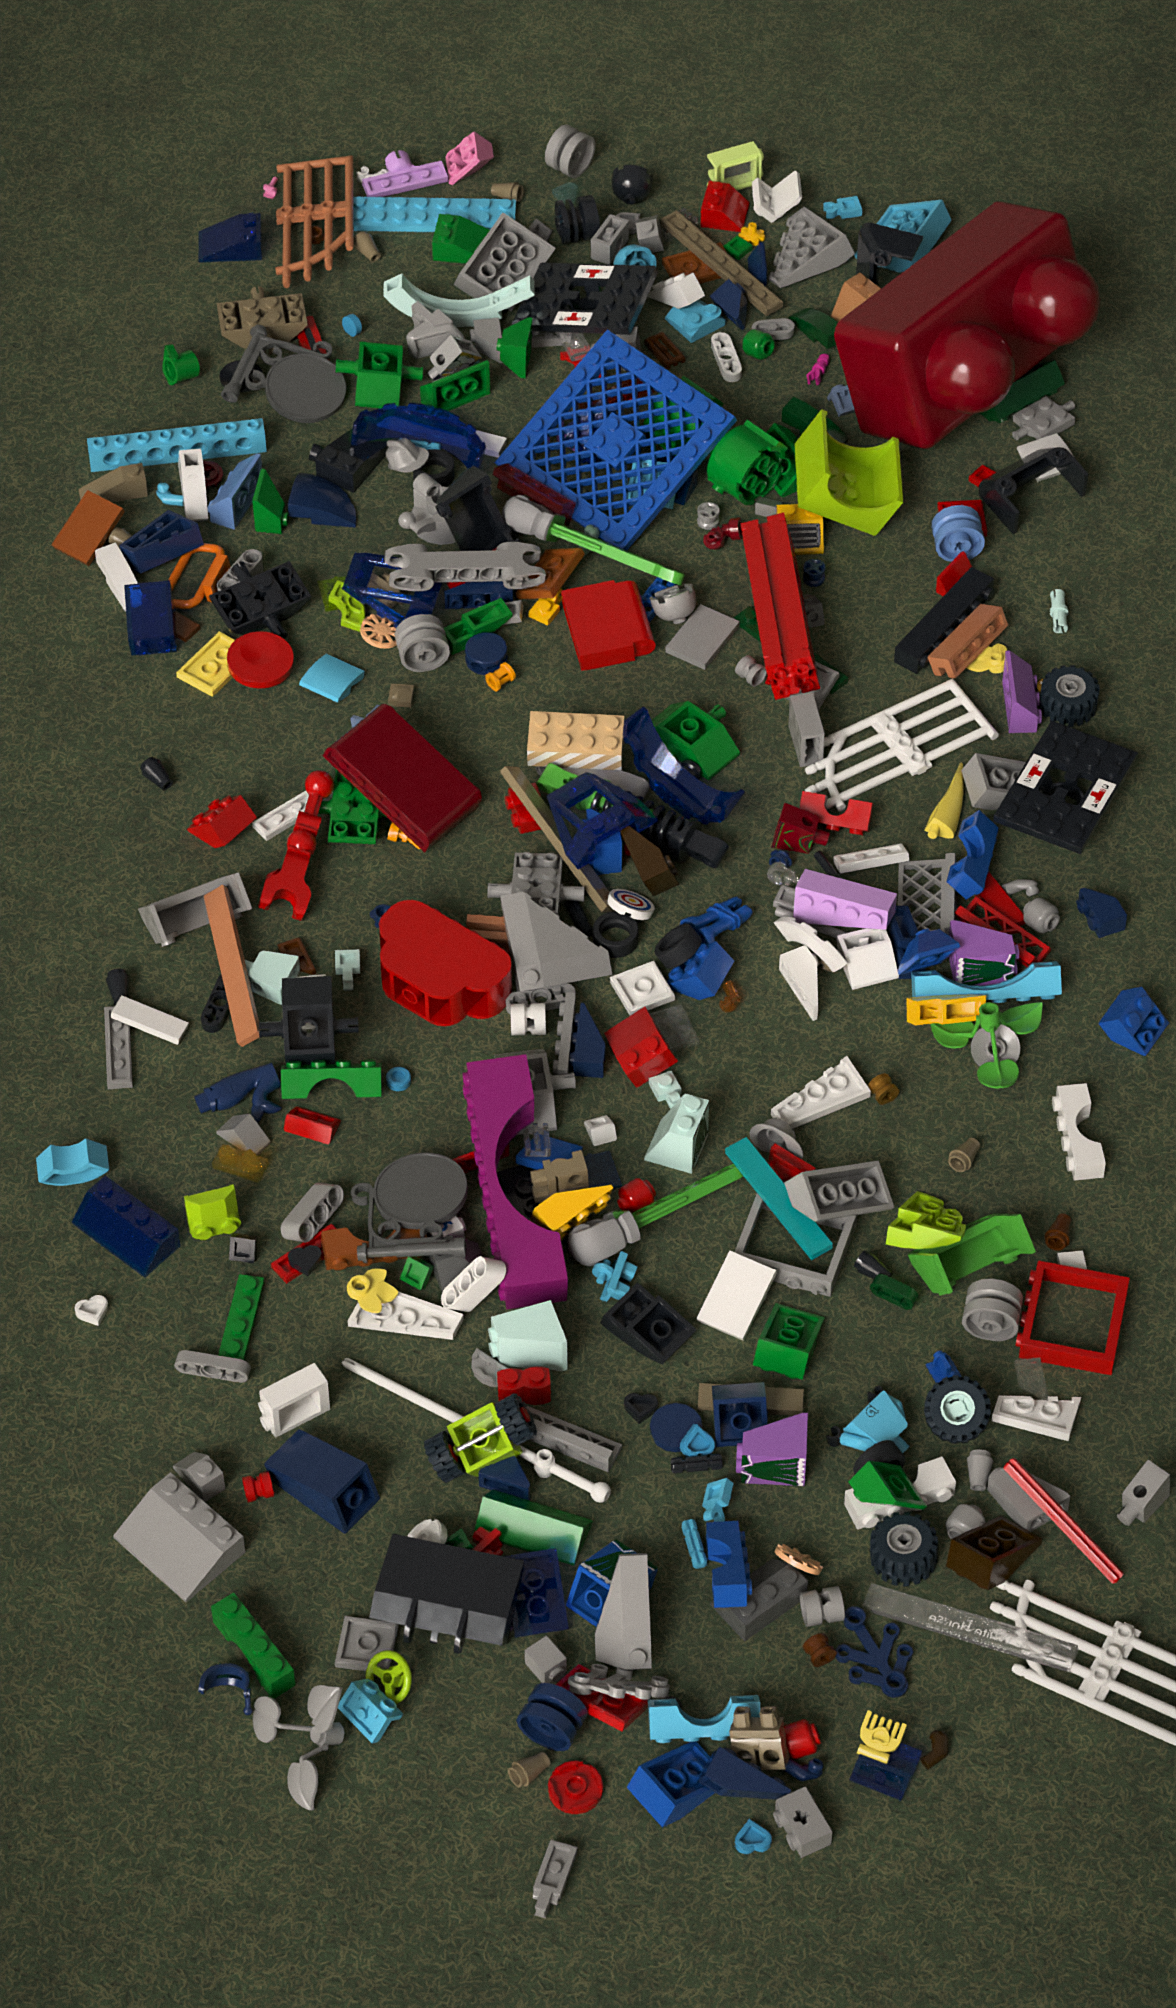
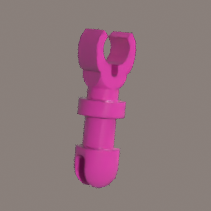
[807,354,830,385]

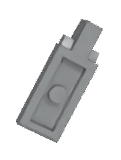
[533,1840,578,1919]

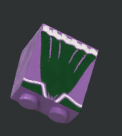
[949,920,1019,986]
[736,1413,808,1486]

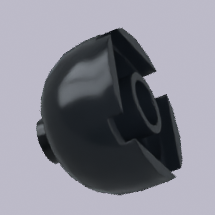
[612,165,654,205]

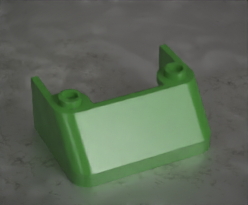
[907,1214,1036,1296]

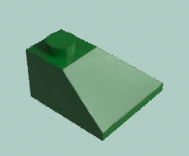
[496,317,533,379]
[252,469,289,534]
[848,1460,927,1509]

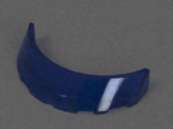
[351,403,486,469]
[622,706,745,825]

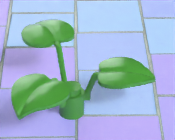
[931,1002,1043,1089]

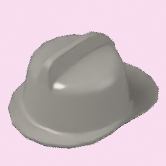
[386,438,429,473]
[749,1118,803,1159]

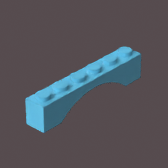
[911,961,1062,1003]

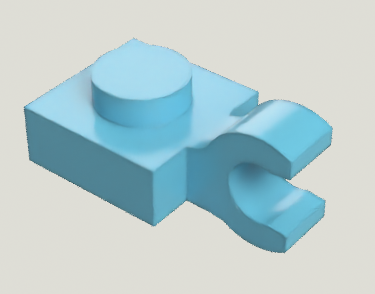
[702,1478,734,1522]

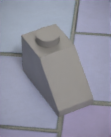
[636,215,664,253]
[470,318,502,363]
[173,1452,225,1502]

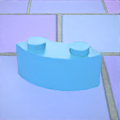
[36,1139,109,1186]

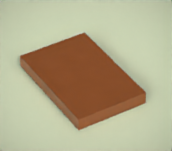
[662,242,727,284]
[52,490,125,566]
[515,548,585,599]

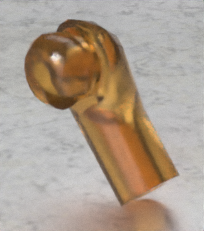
[719,981,741,1013]

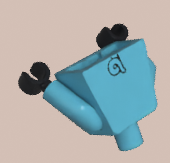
[826,1385,909,1453]

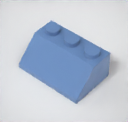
[208,453,262,530]

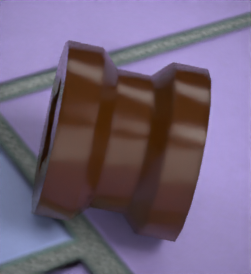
[803,1633,837,1667]

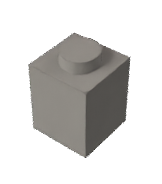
[525,1636,567,1683]

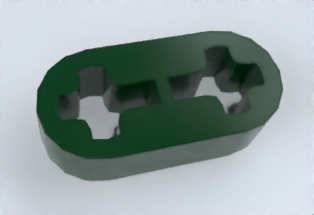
[870,1274,919,1310]

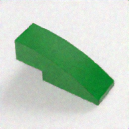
[444,598,513,655]

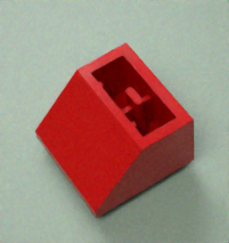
[187,795,257,848]

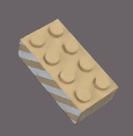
[527,711,625,770]

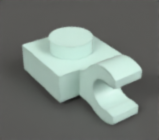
[335,949,360,991]
[649,1071,681,1109]

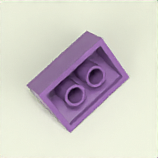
[1002,651,1042,733]

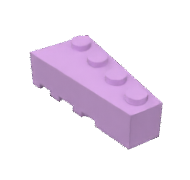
[793,869,897,930]

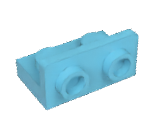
[338,1679,403,1743]

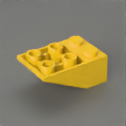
[529,1185,613,1241]

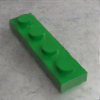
[218,1274,265,1361]

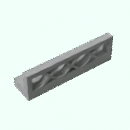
[527,1406,622,1472]

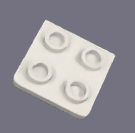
[752,171,802,223]

